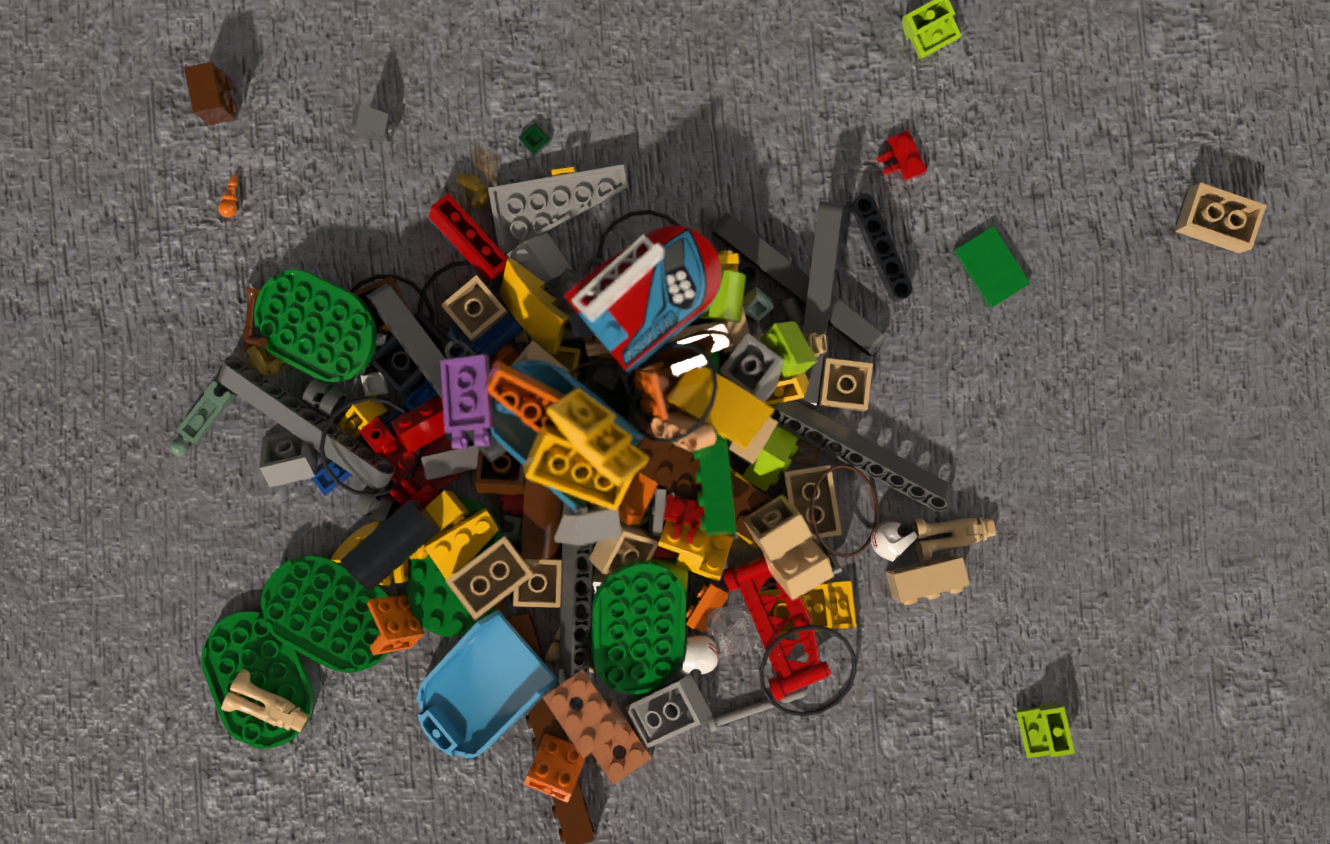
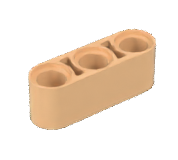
[651,411,716,451]

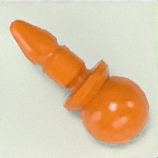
[218,174,238,218]

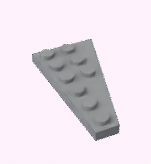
[488,164,628,254]

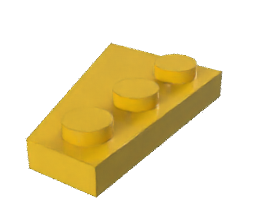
[424,508,499,580]

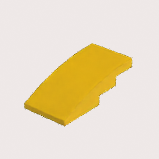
[499,258,569,355]
[666,367,774,451]
[547,388,649,487]
[758,580,857,636]

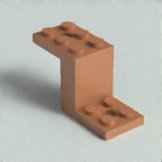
[542,669,652,785]

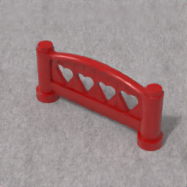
[722,556,832,701]

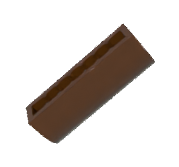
[522,477,564,560]

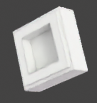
[361,371,390,397]

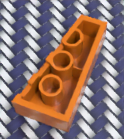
[485,361,566,433]

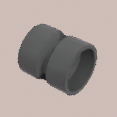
[302,378,347,418]
[355,485,398,523]

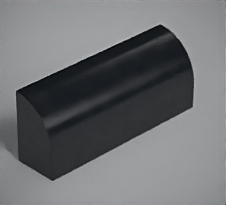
[340,499,441,590]

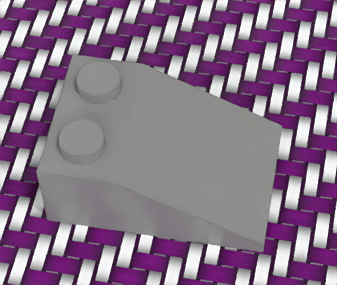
[625,673,712,749]

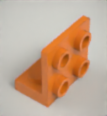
[634,362,675,420]
[590,471,658,525]
[367,595,425,655]
[524,734,586,803]

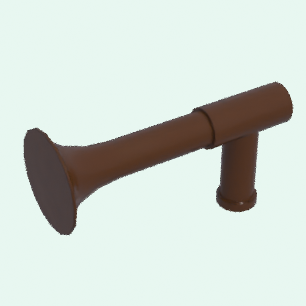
[241,287,268,352]

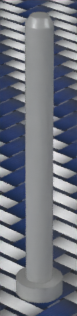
[707,688,806,732]

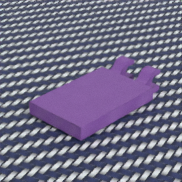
[440,355,494,449]

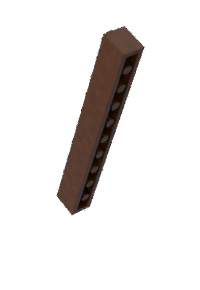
[506,610,596,844]

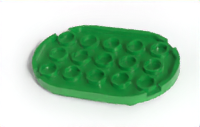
[254,270,377,382]
[407,496,502,637]
[261,556,390,673]
[592,560,686,694]
[201,610,314,749]

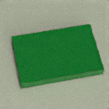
[953,226,1030,309]

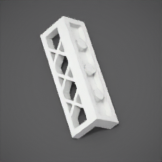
[572,235,664,323]

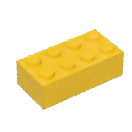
[524,424,634,511]

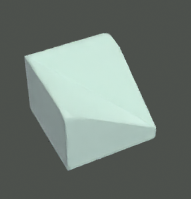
[743,286,774,322]

